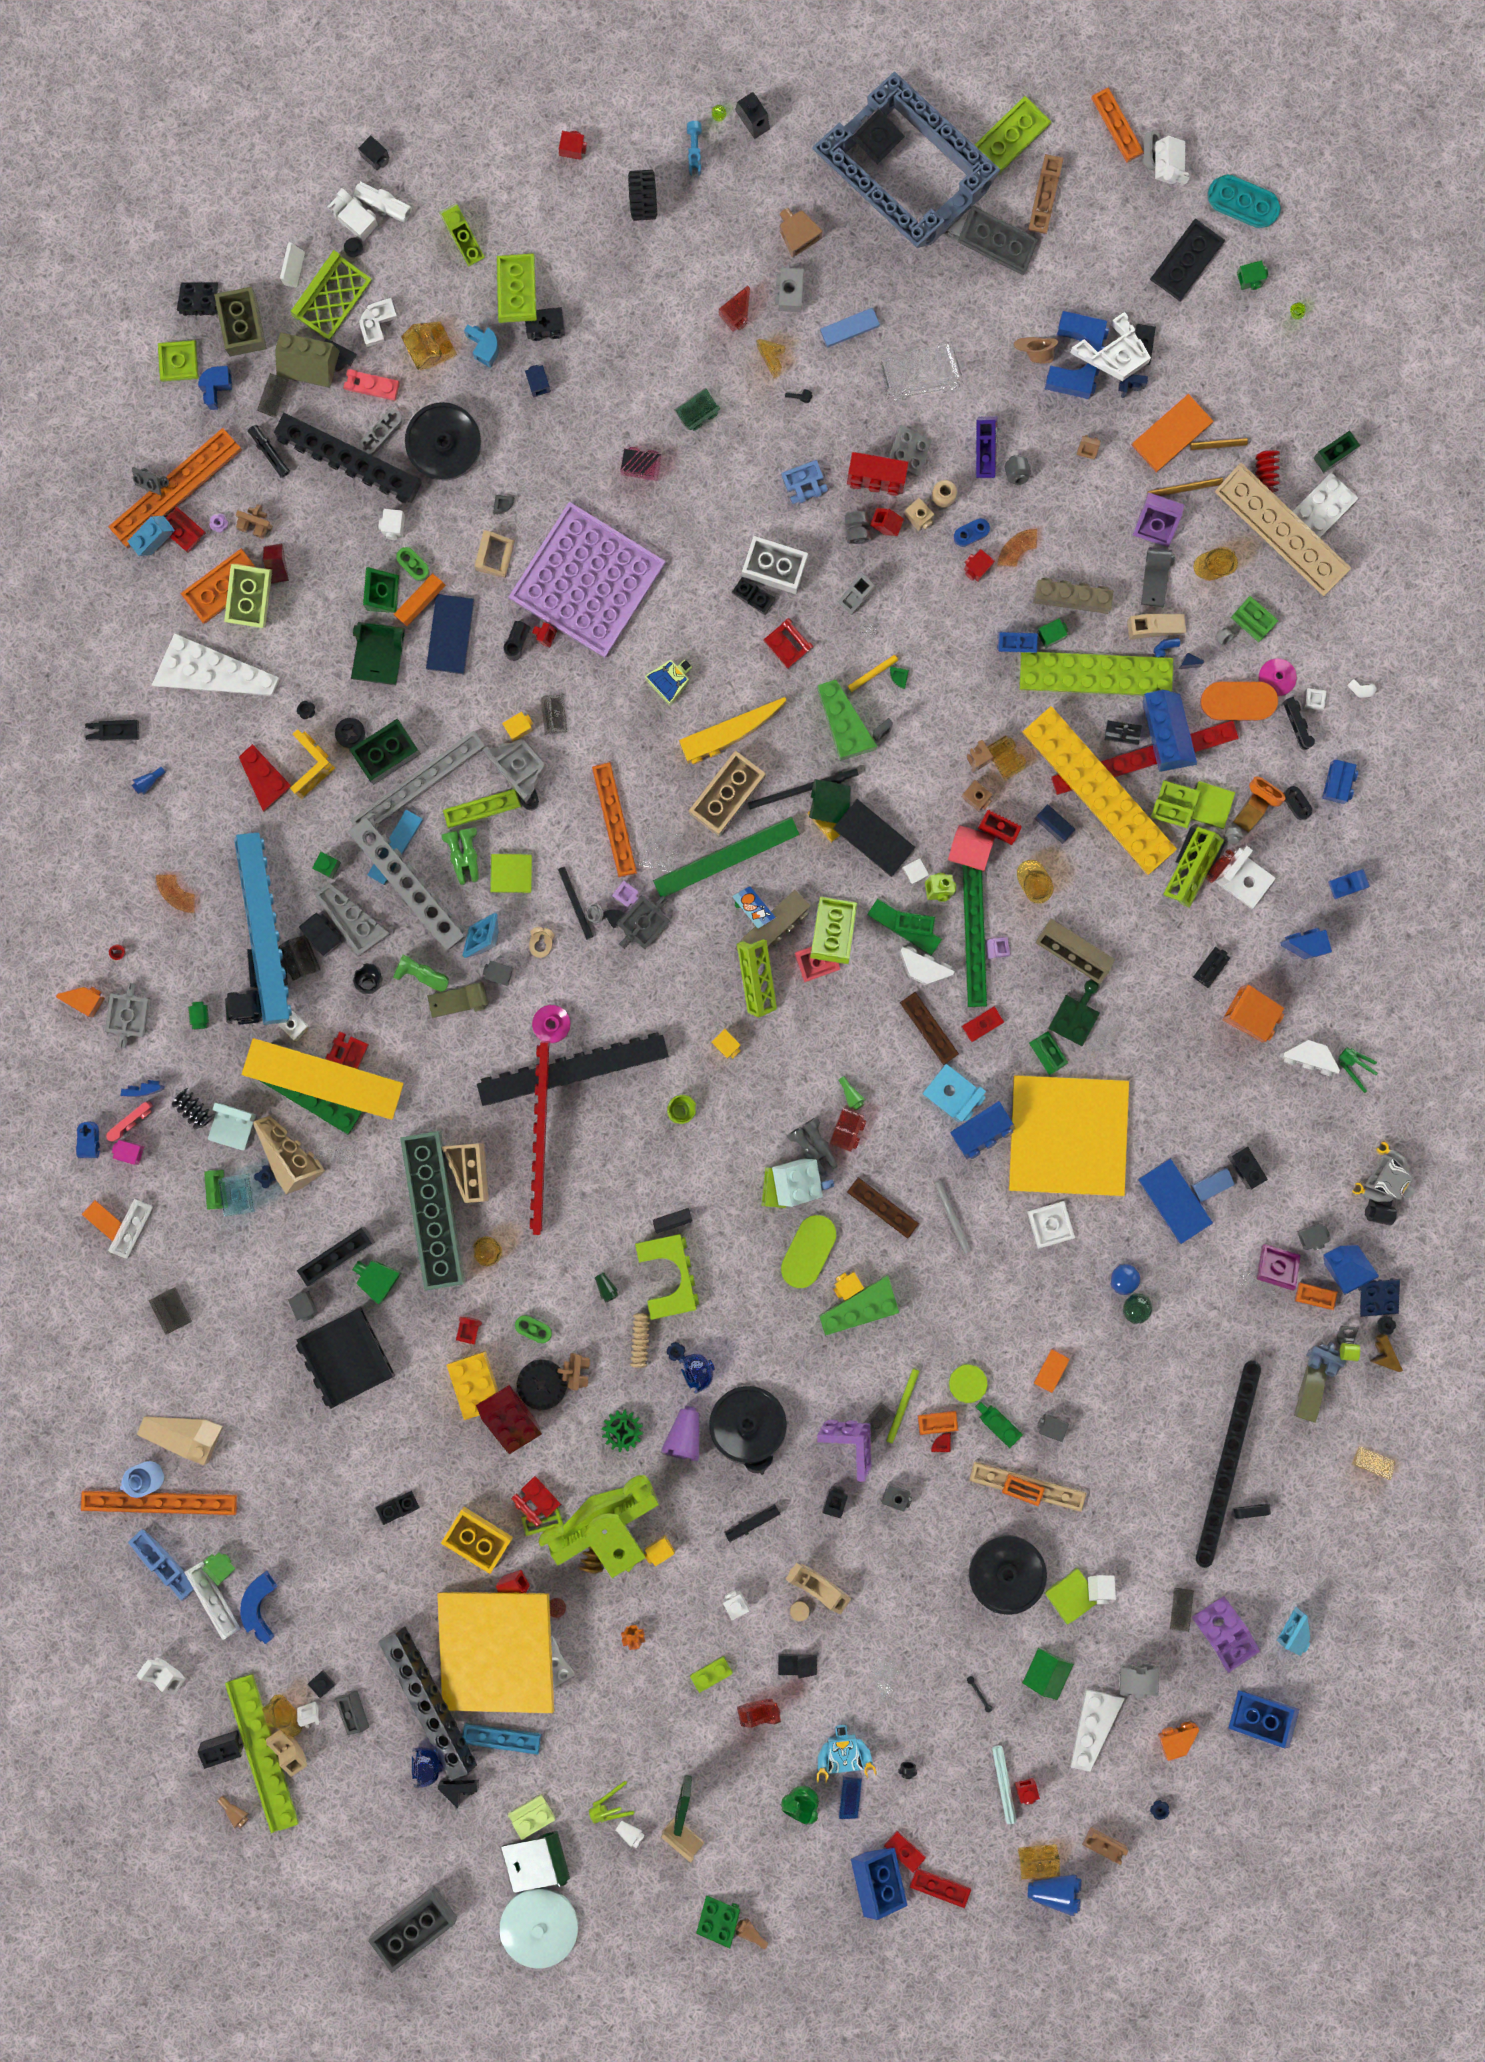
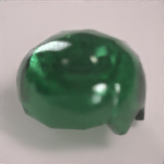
[1123,1293,1153,1324]

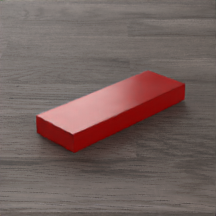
[910,1868,971,1909]

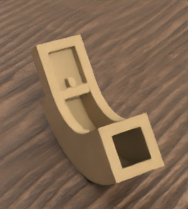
[786,1563,852,1615]

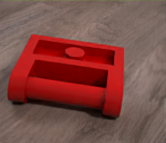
[763,618,814,669]

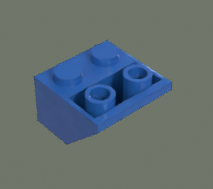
[1280,928,1332,960]

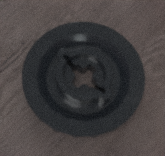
[516,1359,567,1410]

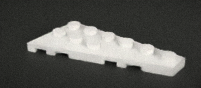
[151,634,280,696]

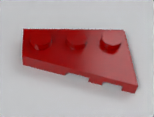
[239,744,292,812]

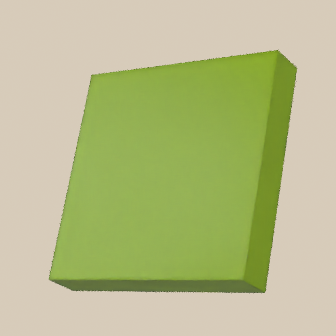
[158,340,199,382]
[1191,781,1235,829]

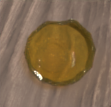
[473,1236,503,1267]

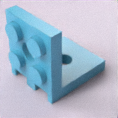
[922,1064,986,1122]

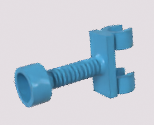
[687,121,702,176]

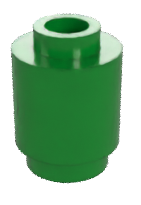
[188,1002,209,1030]

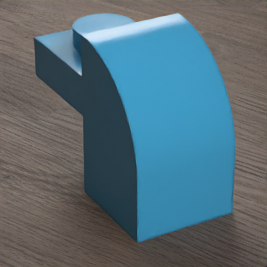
[464,324,499,368]

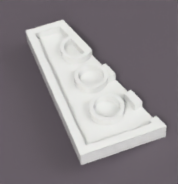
[1070,1689,1125,1772]

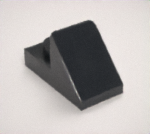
[778,1654,817,1679]
[438,1779,479,1808]

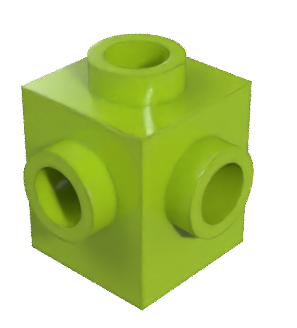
[925,873,956,902]

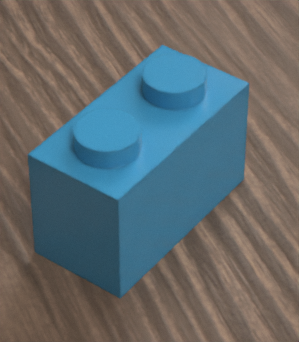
[127,516,175,556]

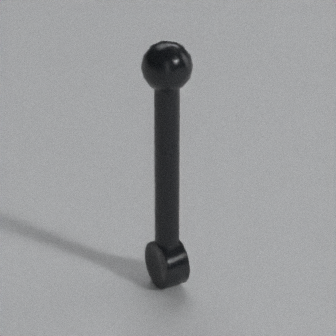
[967,1676,992,1713]

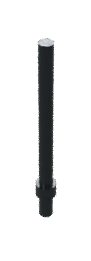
[748,768,859,810]

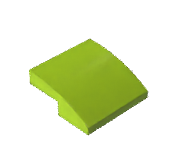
[1151,780,1201,829]
[490,854,532,893]
[1044,1568,1097,1625]

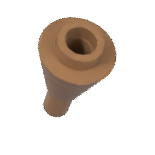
[217,1796,249,1829]
[736,1918,768,1949]

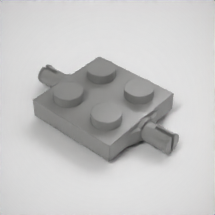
[105,983,150,1048]

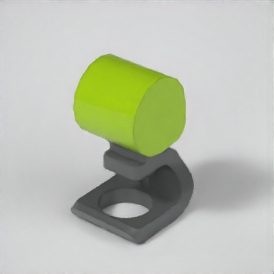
[1337,1326,1360,1362]

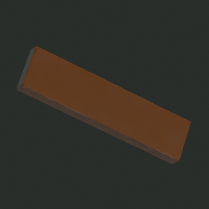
[900,992,959,1065]
[847,1177,919,1239]

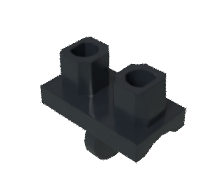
[1104,720,1142,745]

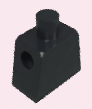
[735,92,770,139]

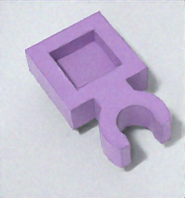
[611,880,638,907]

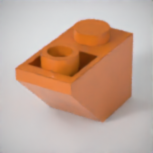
[1158,1721,1199,1761]

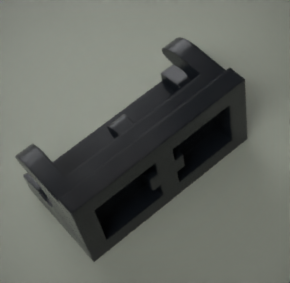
[197,1730,243,1769]

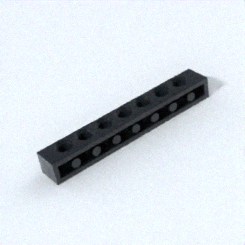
[273,413,422,503]
[378,1626,477,1781]

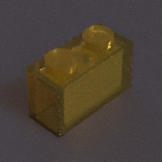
[987,735,1027,781]

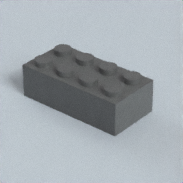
[368,1886,457,1973]

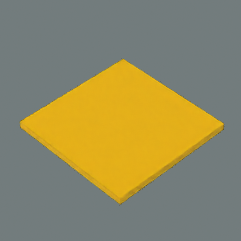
[1009,1075,1129,1196]
[437,1592,554,1713]

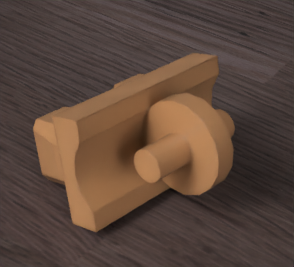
[236,504,273,539]
[558,1353,590,1390]

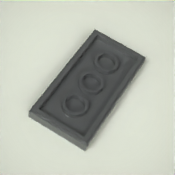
[957,206,1038,275]

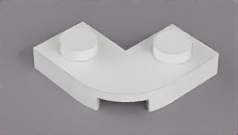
[359,298,397,347]

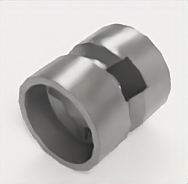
[845,511,871,544]

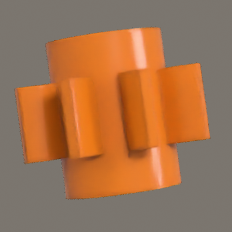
[621,1625,645,1650]

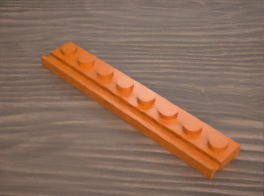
[108,428,242,549]

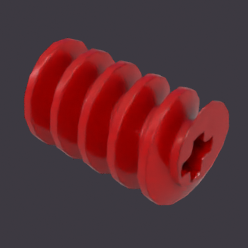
[1255,450,1280,493]

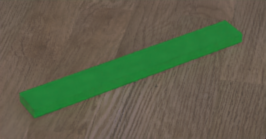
[653,817,800,898]
[962,865,987,1007]

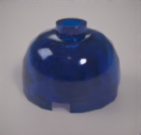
[679,1354,715,1394]
[412,1747,443,1788]

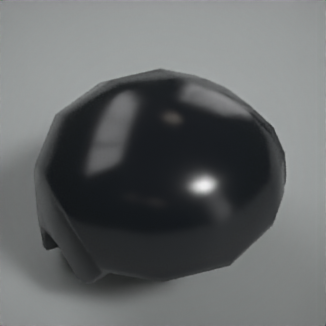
[353,963,383,994]

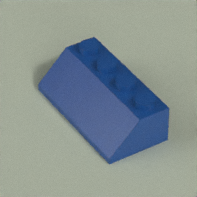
[1143,690,1197,772]

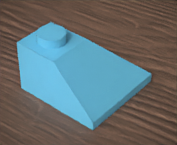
[1276,1607,1310,1656]

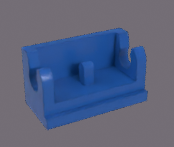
[997,632,1038,653]

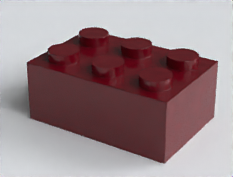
[476,1385,542,1454]

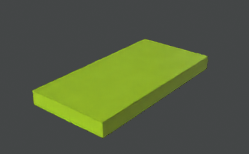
[975,96,1052,175]
[497,253,537,323]
[810,897,857,964]

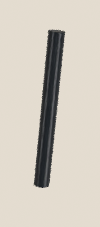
[558,867,593,940]

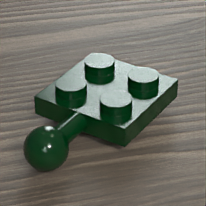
[1048,979,1100,1047]

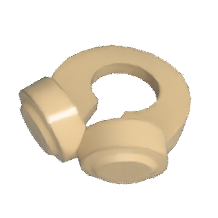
[529,927,555,958]

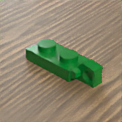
[975,1401,1023,1448]

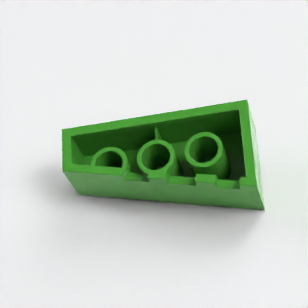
[817,680,877,761]
[819,1275,899,1336]

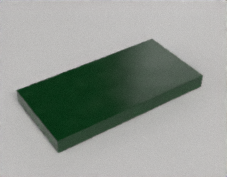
[673,1775,692,1837]

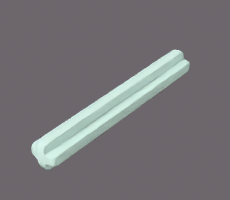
[992,1745,1017,1824]

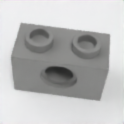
[775,268,804,312]

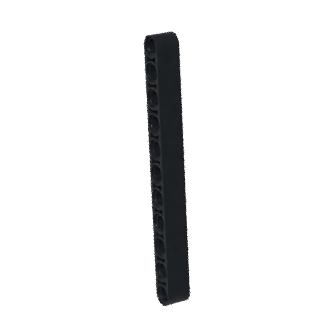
[1196,1360,1261,1568]

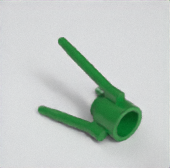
[1338,1047,1378,1093]

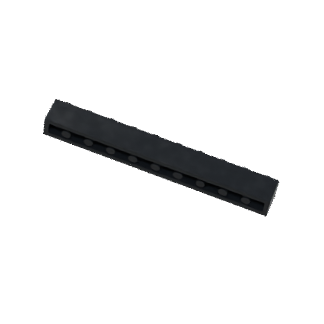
[477,1032,669,1106]

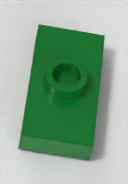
[894,911,935,936]

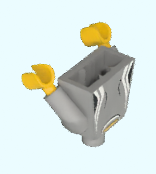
[1352,1142,1415,1202]

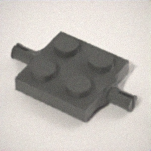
[616,895,670,949]

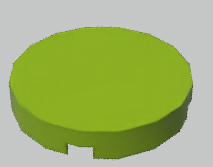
[949,1364,988,1403]

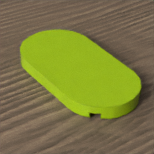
[781,1215,836,1288]

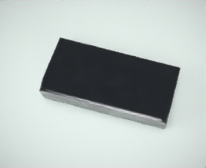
[653,1208,693,1234]

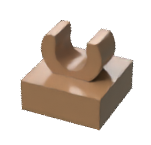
[1076,435,1101,460]

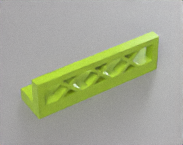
[1163,827,1224,908]
[737,939,777,1018]

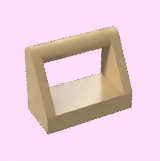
[474,530,515,578]

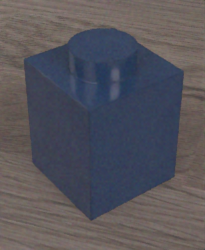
[525,365,551,397]

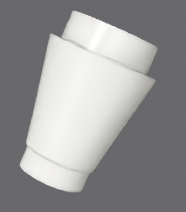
[615,1821,645,1848]

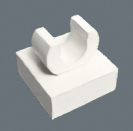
[297,1702,319,1728]

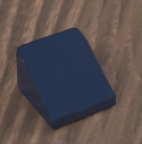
[1178,653,1204,669]

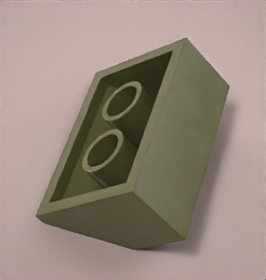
[275,332,340,388]

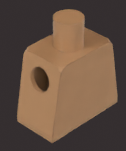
[780,208,823,258]

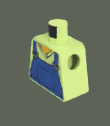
[645,660,692,706]

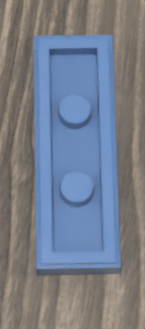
[820,307,880,348]

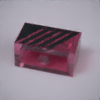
[620,447,662,481]

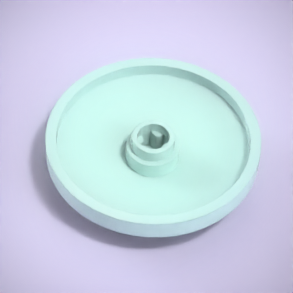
[500,1887,578,1968]

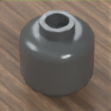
[1004,455,1031,485]

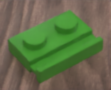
[1230,596,1278,642]

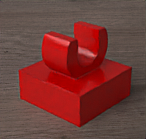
[532,622,557,648]

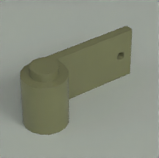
[427,982,489,1018]

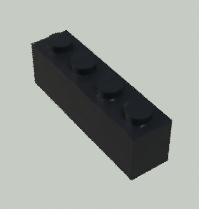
[296,1227,376,1287]

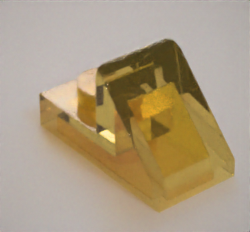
[756,339,785,379]

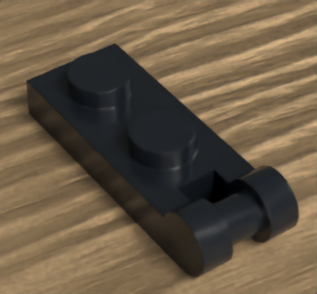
[1283,696,1315,750]

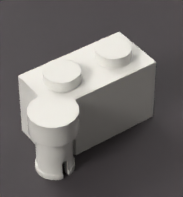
[1155,136,1189,185]
[327,188,378,241]

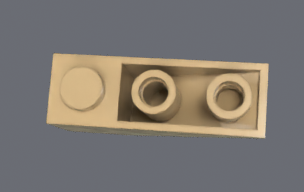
[1127,614,1186,640]

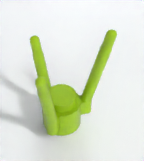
[589,1781,635,1824]

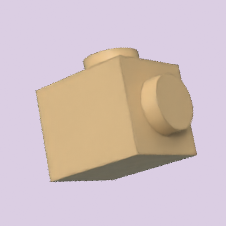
[904,498,934,531]

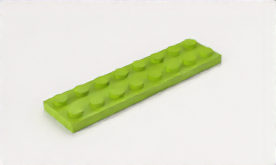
[1019,652,1173,696]

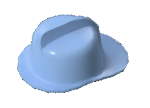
[120,1461,164,1498]

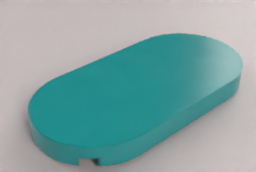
[1207,175,1281,228]

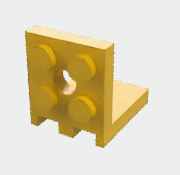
[290,729,335,799]

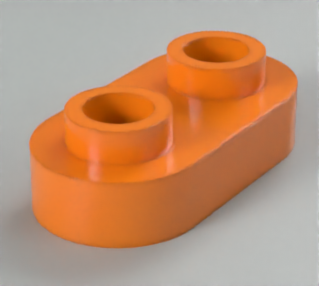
[1249,776,1285,807]

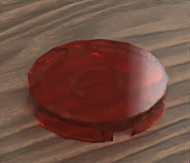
[1206,849,1235,884]

